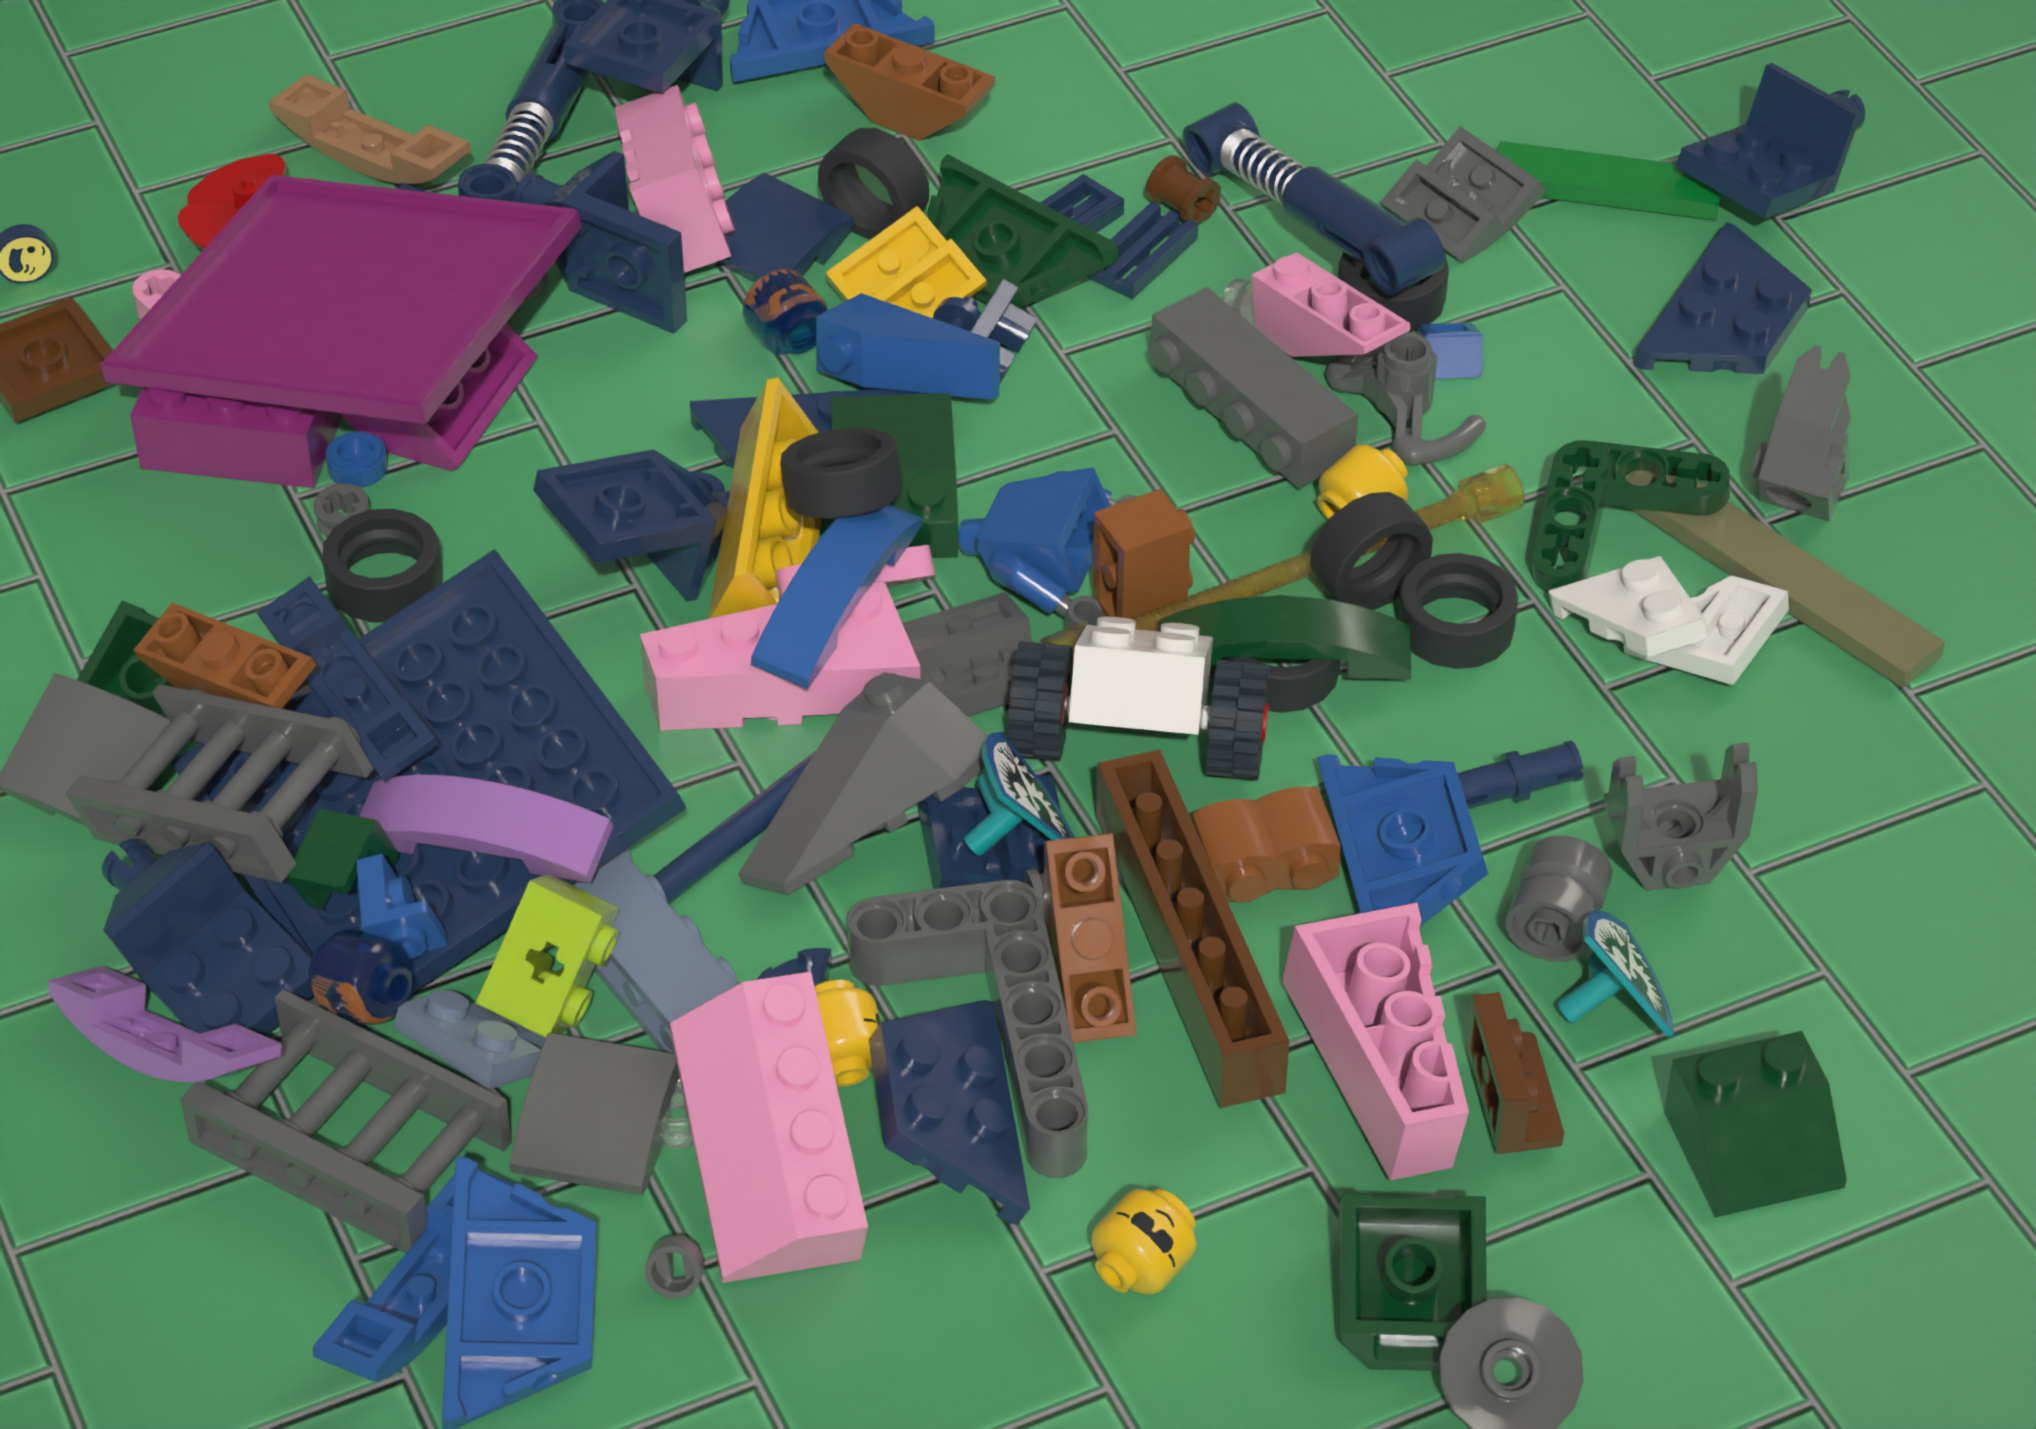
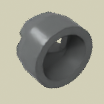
[645,1236,704,1299]

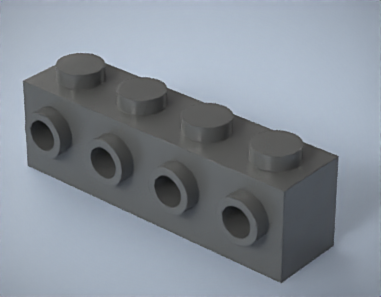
[1149,287,1358,488]

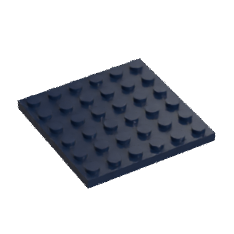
[171,549,686,1028]

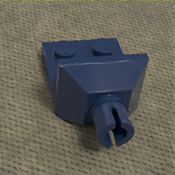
[564,0,729,94]
[1676,63,1865,219]
[513,151,687,334]
[533,449,730,601]
[102,838,329,1036]

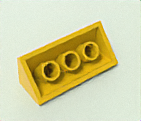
[708,377,822,619]

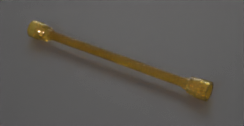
[1041,464,1524,676]

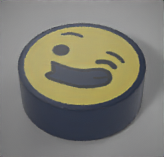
[0,224,54,284]

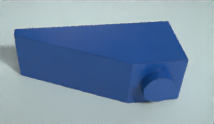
[816,293,1000,400]

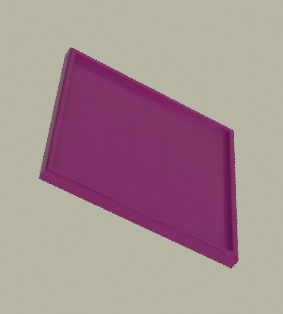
[100,175,582,424]

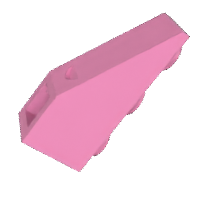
[1251,252,1410,357]

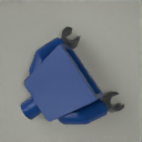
[958,468,1138,644]

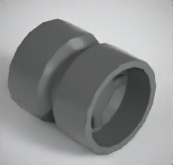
[1505,836,1613,962]

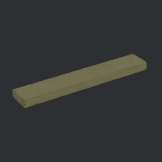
[1626,470,1945,688]

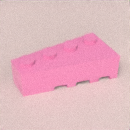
[614,85,735,273]
[640,580,921,731]

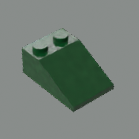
[831,393,958,558]

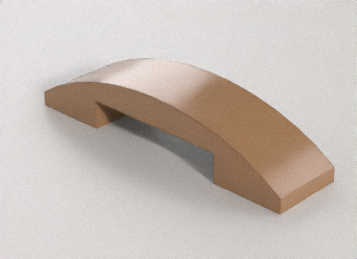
[268,74,471,184]

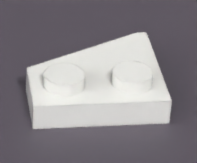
[1548,556,1708,657]
[1624,575,1789,685]

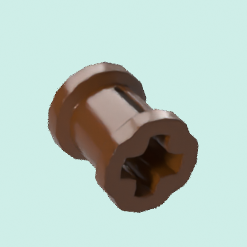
[1146,155,1221,226]

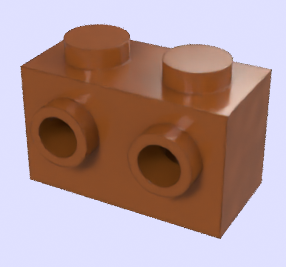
[1092,488,1195,631]

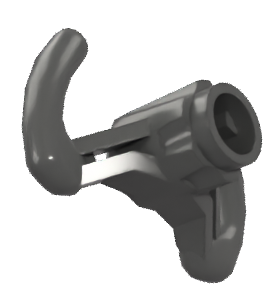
[1326,333,1486,465]

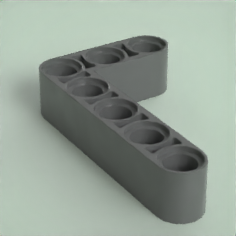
[847,880,1088,1178]

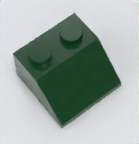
[1664,1031,1847,1218]

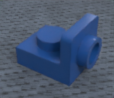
[356,854,447,962]

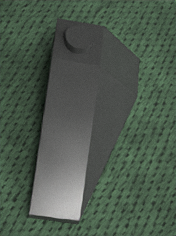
[738,672,988,895]

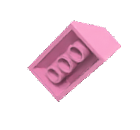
[670,972,868,1283]

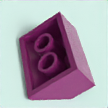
[340,323,538,471]
[130,387,343,488]

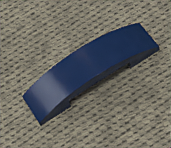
[257,576,439,782]

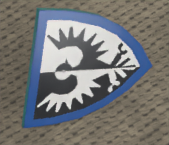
[964,732,1075,856]
[1557,910,1674,1038]

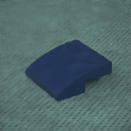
[715,172,856,298]
[917,775,1061,889]

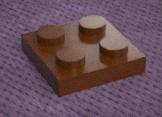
[0,297,115,423]

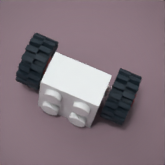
[1007,617,1270,780]

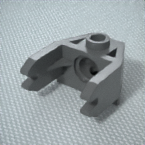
[1751,345,1851,521]
[1604,743,1758,891]

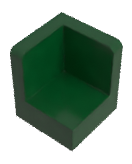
[286,808,399,910]

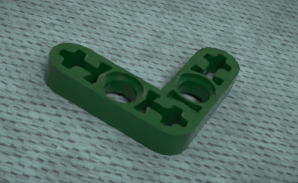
[1532,440,1730,593]

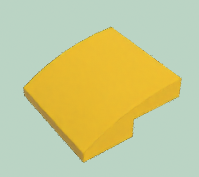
[825,206,987,318]

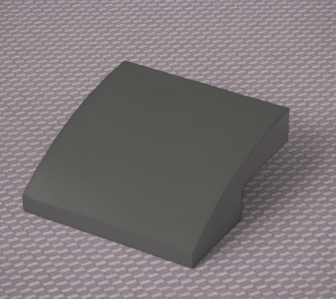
[1380,126,1546,263]
[902,592,1033,716]
[0,673,171,827]
[509,1032,680,1195]

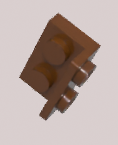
[1467,992,1565,1154]

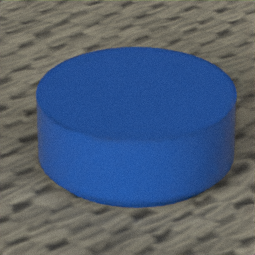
[326,432,388,488]

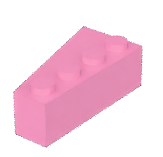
[1282,903,1469,1181]

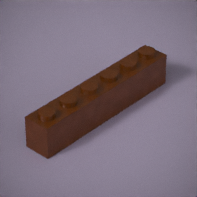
[1096,749,1289,1108]

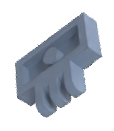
[393,990,546,1090]

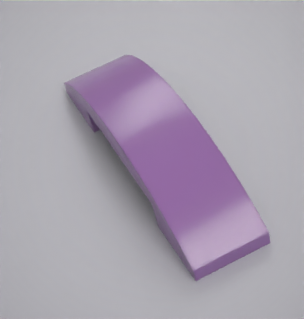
[359,775,614,883]
[48,966,282,1083]

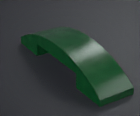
[1158,596,1411,679]

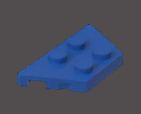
[730,0,935,82]
[1317,754,1488,927]
[442,1157,597,1429]

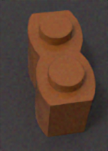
[1192,787,1340,903]

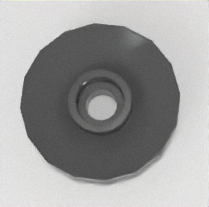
[1438,1297,1584,1429]

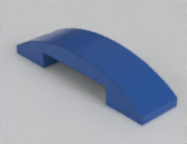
[751,504,923,689]
[313,1171,515,1383]

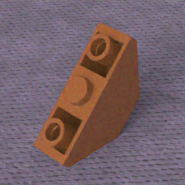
[824,23,995,141]
[133,603,316,709]
[1044,833,1137,1043]

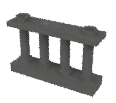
[65,684,374,883]
[180,989,512,1253]

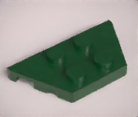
[927,154,1120,308]

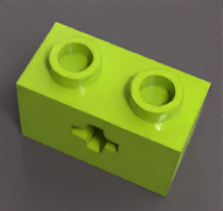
[476,874,620,1038]

